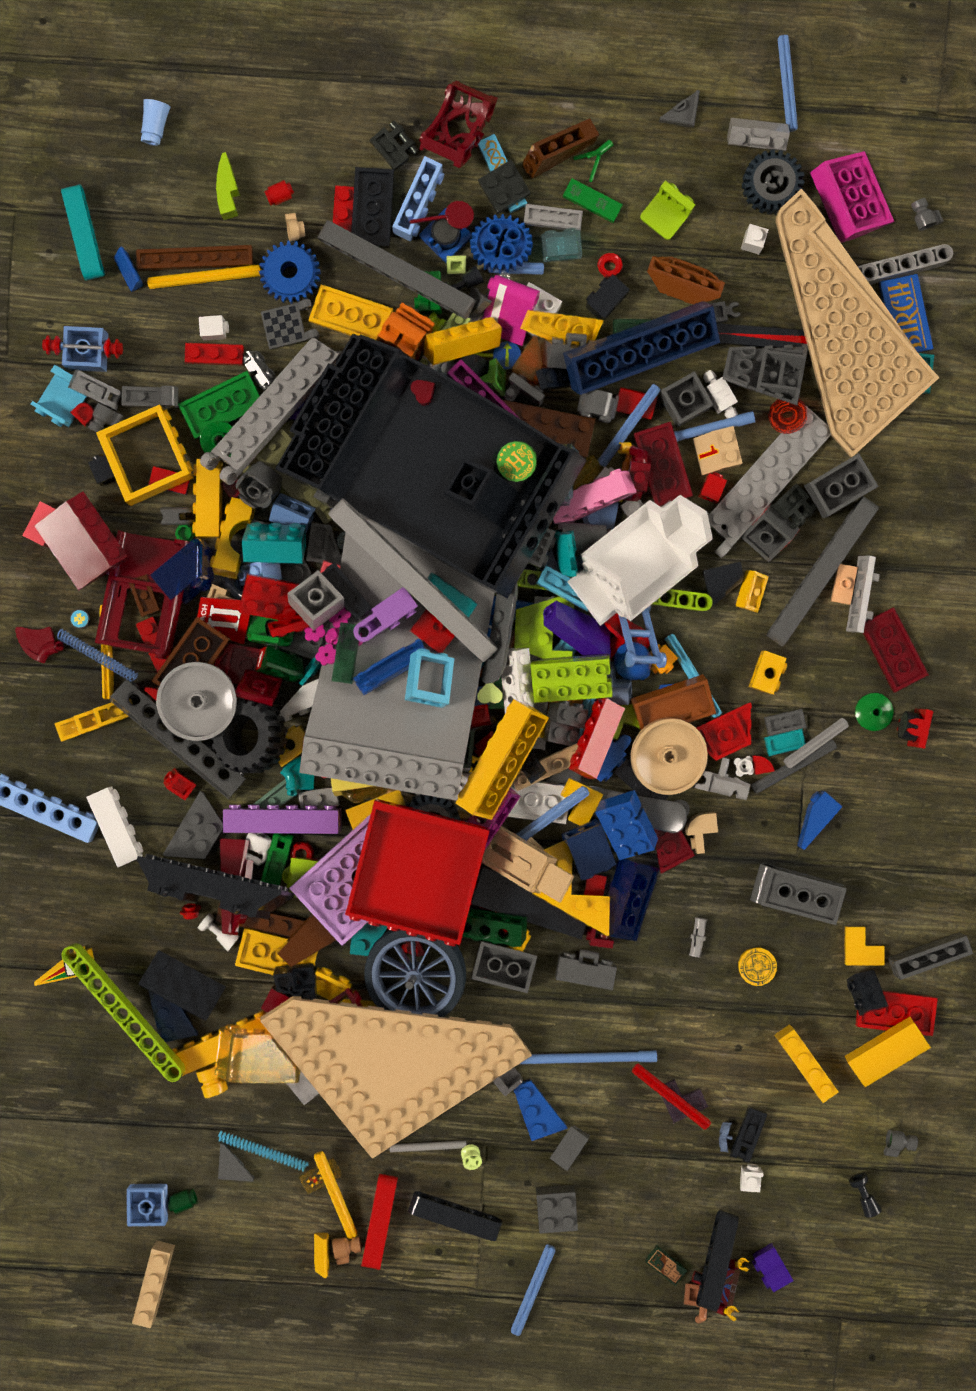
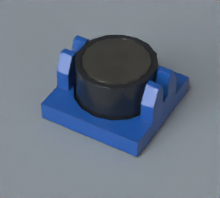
[419,208,472,263]

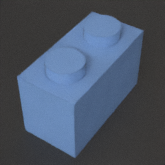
[269,493,316,533]

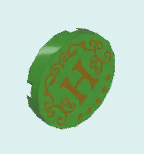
[497,441,537,482]

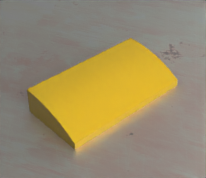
[845,1017,931,1087]

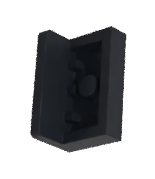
[847,970,888,1016]

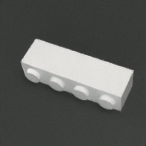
[86,787,143,867]

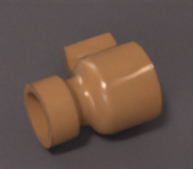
[332,1236,362,1265]

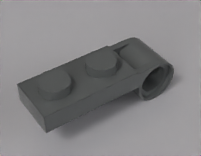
[122,386,179,408]

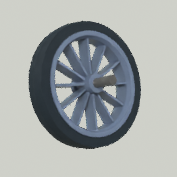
[364,929,466,1017]

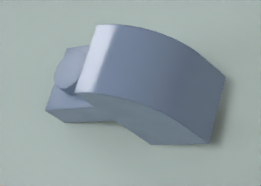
[607,661,633,705]

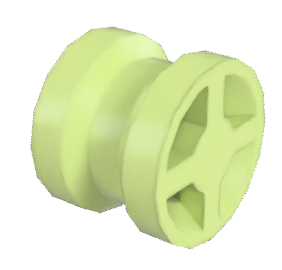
[461,1144,482,1170]

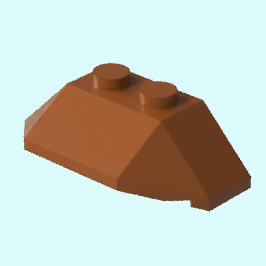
[647,256,725,305]

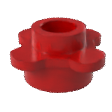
[180,903,201,919]

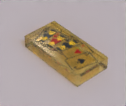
[299,1157,342,1194]

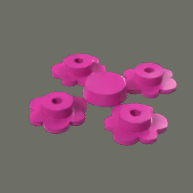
[304,607,363,666]

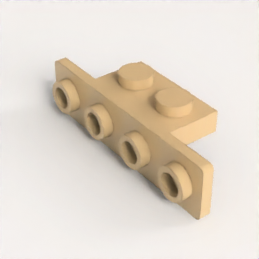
[513,743,578,791]

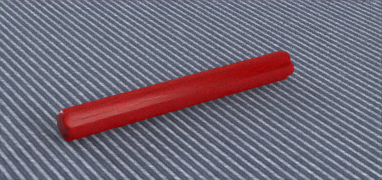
[632,1063,711,1130]

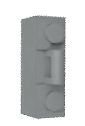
[727,118,790,151]

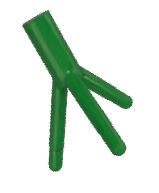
[573,140,613,182]

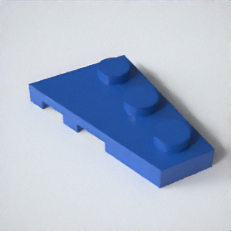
[514,1079,568,1141]

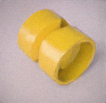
[196,1062,228,1098]

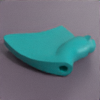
[299,657,322,686]
[280,756,315,796]

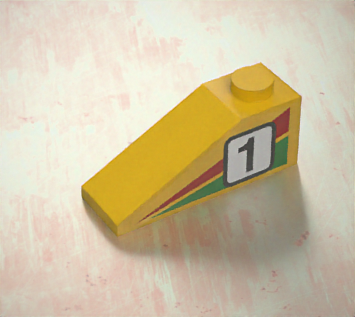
[34,946,94,986]

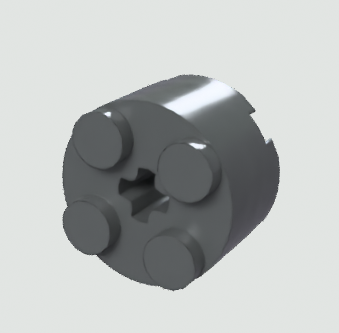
[577,390,619,424]
[236,461,282,509]

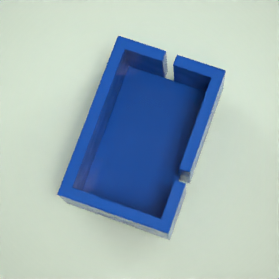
[595,790,658,860]

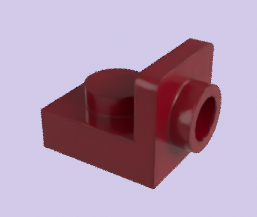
[586,927,614,949]

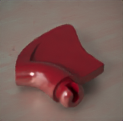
[15,626,64,663]

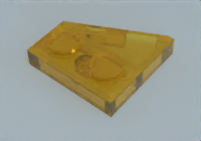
[342,786,388,803]

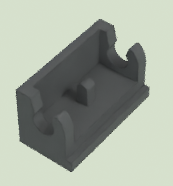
[550,1125,590,1171]

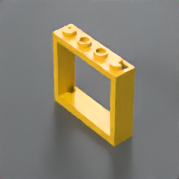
[96,404,194,506]

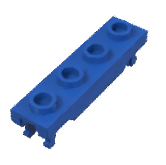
[353,639,426,695]

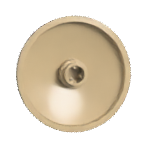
[631,718,708,795]

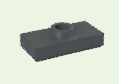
[764,709,807,736]

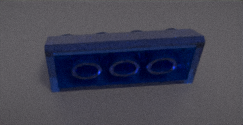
[607,858,660,941]

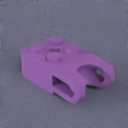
[353,587,418,643]

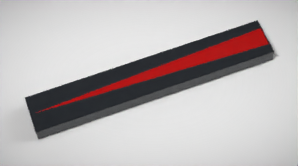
[717,323,809,351]

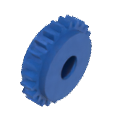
[259,241,321,304]

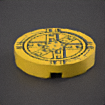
[738,947,777,986]

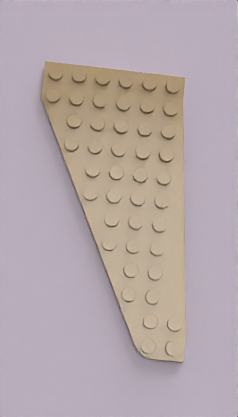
[776,189,939,457]

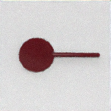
[409,201,474,229]

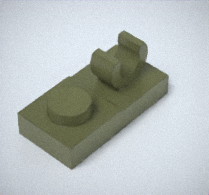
[302,488,332,524]

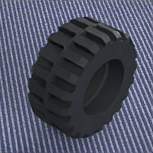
[211,698,288,773]

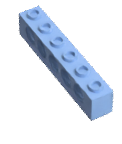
[0,773,99,843]

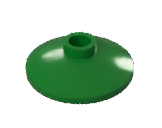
[200,421,233,460]
[855,693,893,731]

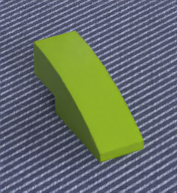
[216,152,240,220]

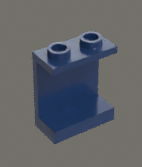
[561,819,616,880]

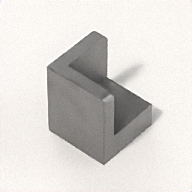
[493,1067,523,1096]

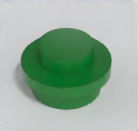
[175,525,195,542]

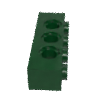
[462,908,527,947]

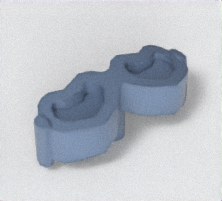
[719,1122,732,1152]

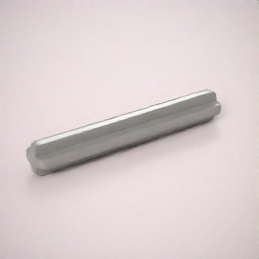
[784,718,849,769]

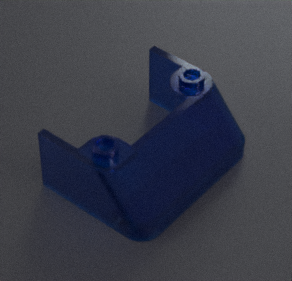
[150,538,214,605]

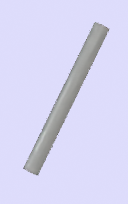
[390,1140,466,1152]

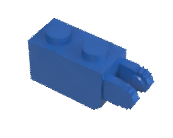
[597,734,631,782]

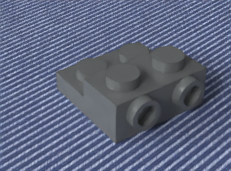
[543,701,589,746]

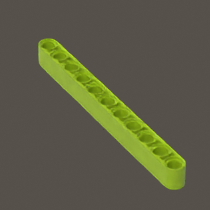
[517,569,712,611]

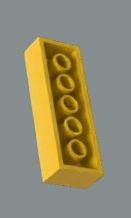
[455,699,549,820]

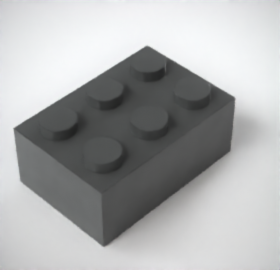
[804,453,879,519]

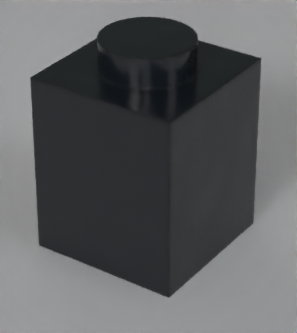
[88,454,116,486]

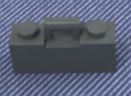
[541,333,595,369]
[555,949,617,990]

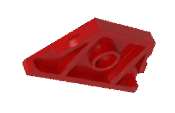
[695,702,752,761]

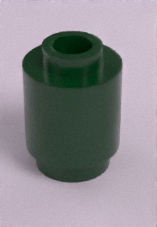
[168,1189,198,1214]

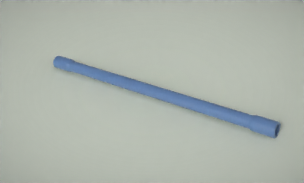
[520,1050,657,1064]

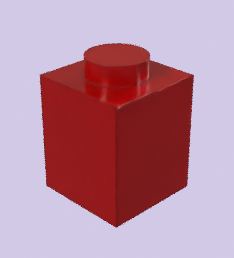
[698,472,727,504]

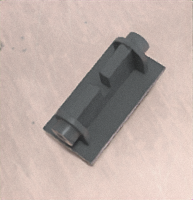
[243,351,276,391]

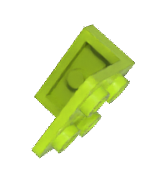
[640,180,695,240]

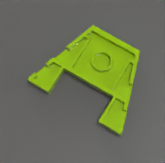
[514,597,575,659]

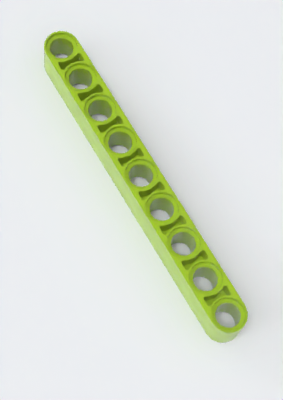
[61,943,185,1082]

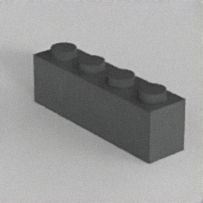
[888,932,973,980]

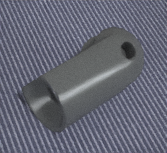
[160,507,195,525]

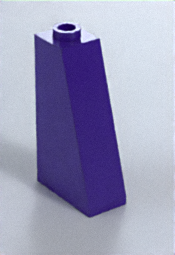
[543,601,611,658]

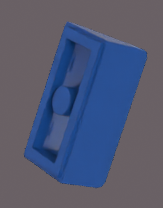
[114,246,144,292]

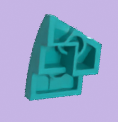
[553,529,578,577]

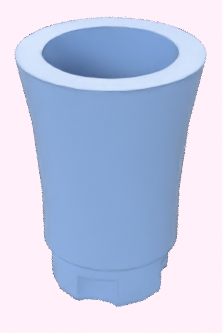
[141,99,171,146]

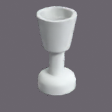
[198,913,240,952]

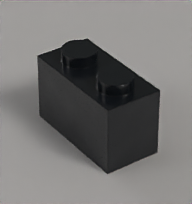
[586,274,630,322]

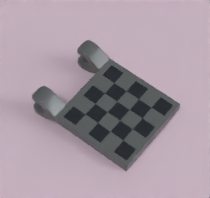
[261,299,320,350]

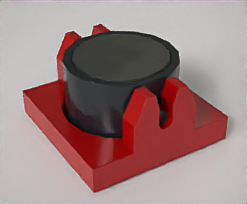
[897,709,933,749]

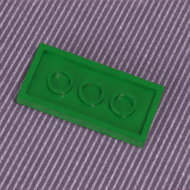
[178,371,260,440]

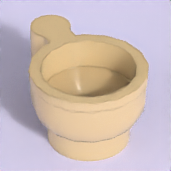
[285,213,305,242]

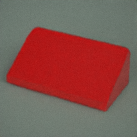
[616,387,658,419]

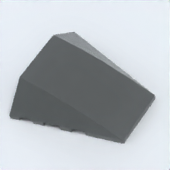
[723,344,808,405]

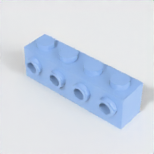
[392,156,444,242]

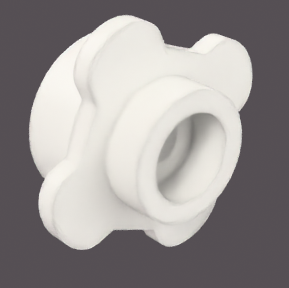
[734,756,755,777]

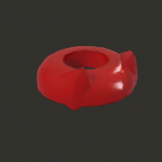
[597,253,623,278]
[289,841,315,859]

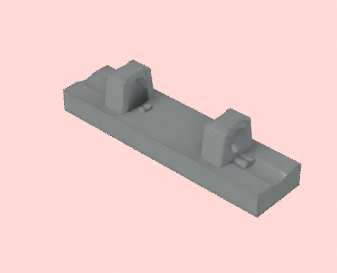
[846,556,880,633]

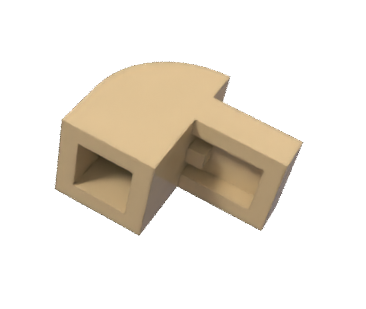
[685,812,718,854]

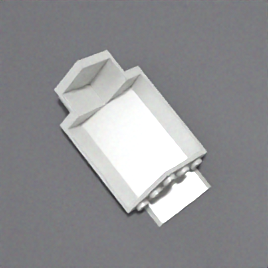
[567,495,713,626]

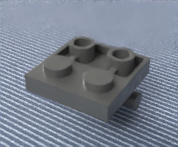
[504,373,545,407]

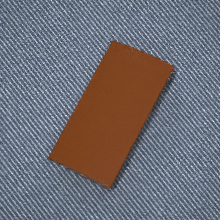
[631,674,716,730]

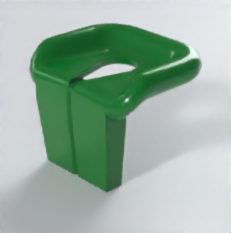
[247,615,294,646]

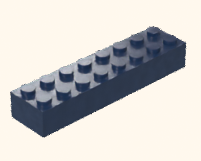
[563,301,720,395]

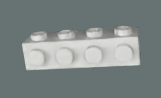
[501,648,535,713]

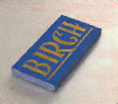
[878,274,933,353]

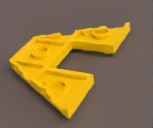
[532,831,611,936]

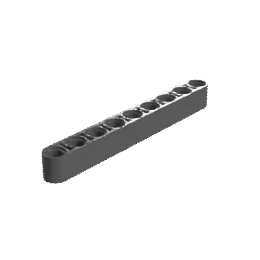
[317,220,476,319]
[766,496,879,646]

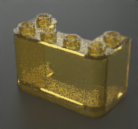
[215,1024,300,1083]

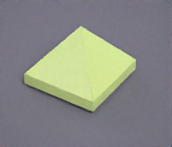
[447,256,466,274]

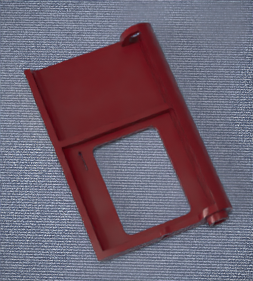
[95,530,193,659]

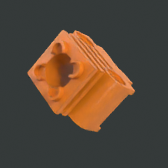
[376,303,435,361]

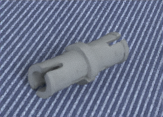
[689,917,707,958]

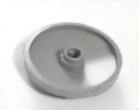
[156,662,237,741]

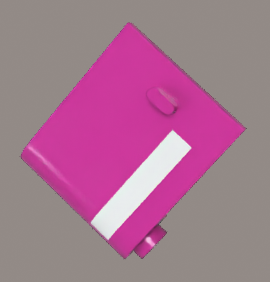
[483,275,540,346]

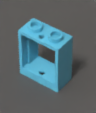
[405,649,454,708]

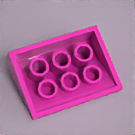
[810,151,894,243]

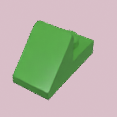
[480,358,506,397]

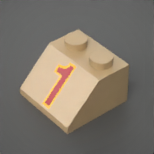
[693,426,743,476]

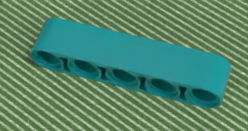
[61,184,105,281]

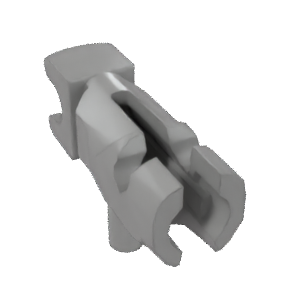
[694,758,750,800]

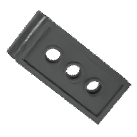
[750,863,847,925]

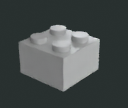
[288,570,344,631]

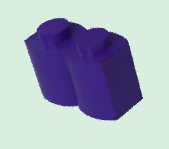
[752,1243,793,1292]

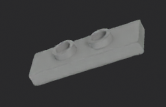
[524,204,583,232]

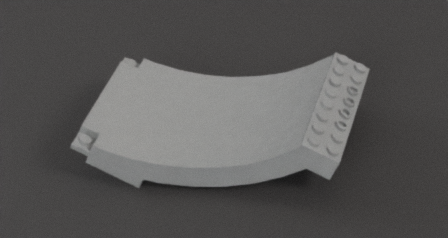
[300,518,495,801]

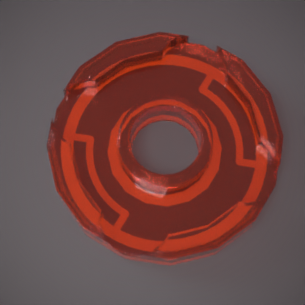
[768,399,807,434]

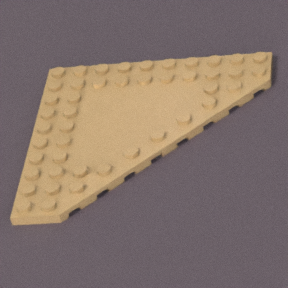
[260,996,532,1159]

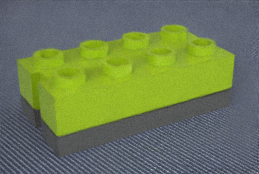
[530,654,613,703]

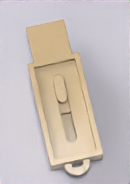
[482,826,574,903]

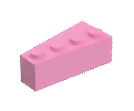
[553,469,637,524]

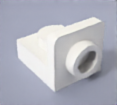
[740,1164,764,1192]

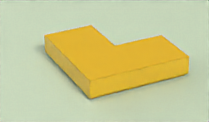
[560,778,603,826]
[845,926,884,965]

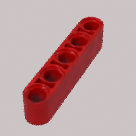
[361,1173,398,1270]

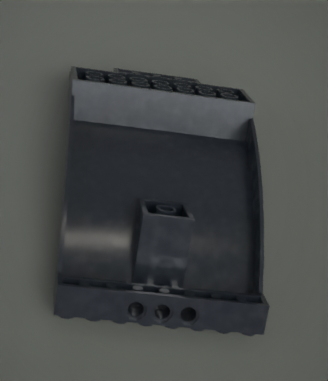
[275,334,587,599]

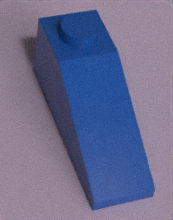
[797,790,842,850]

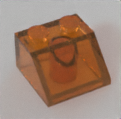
[512,335,543,386]

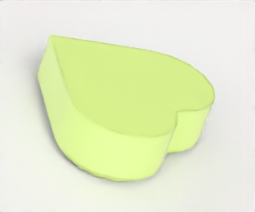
[477,683,503,704]

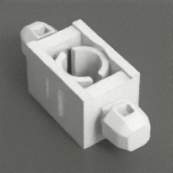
[703,370,738,418]

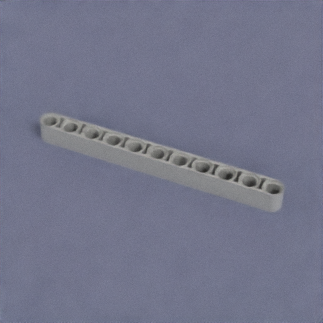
[328,499,498,662]

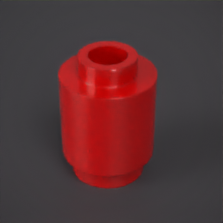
[264,180,294,206]

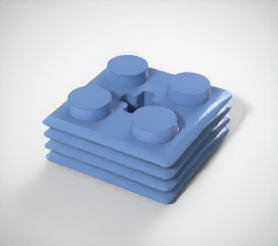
[127,1184,168,1227]

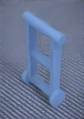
[618,605,667,668]

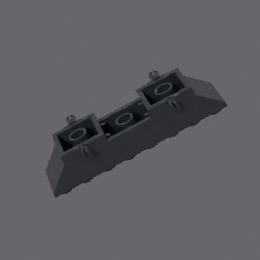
[137,854,294,920]

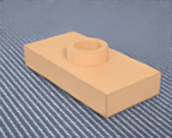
[830,564,858,605]

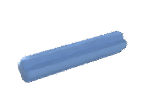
[488,262,544,275]

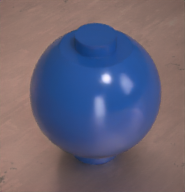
[613,642,652,680]

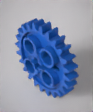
[470,214,533,274]

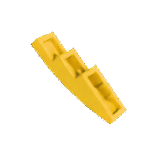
[55,699,133,742]

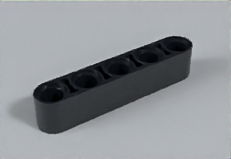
[408,1191,503,1241]
[696,1210,739,1312]

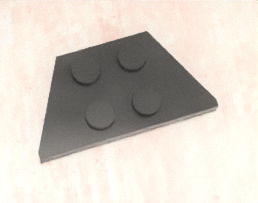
[163,791,223,859]

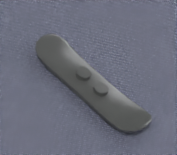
[481,583,518,684]
[588,786,687,833]

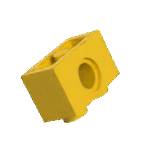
[748,651,787,695]
[278,725,306,767]

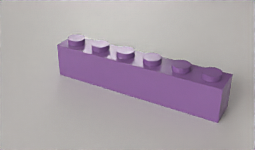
[223,804,342,834]

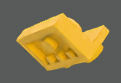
[315,967,352,1004]

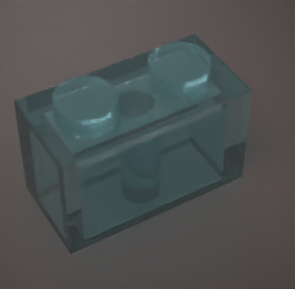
[541,228,582,262]

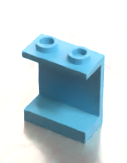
[31,364,87,427]

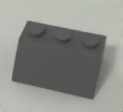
[471,941,537,993]

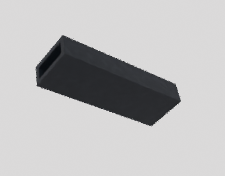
[471,865,586,940]

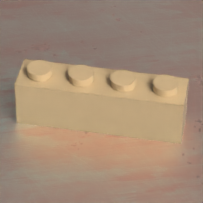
[132,1240,175,1328]

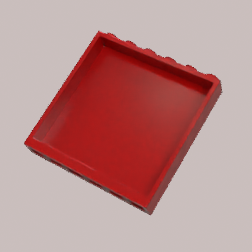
[345,798,490,946]

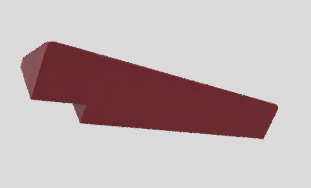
[220,839,254,935]

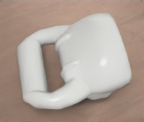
[246,833,272,866]

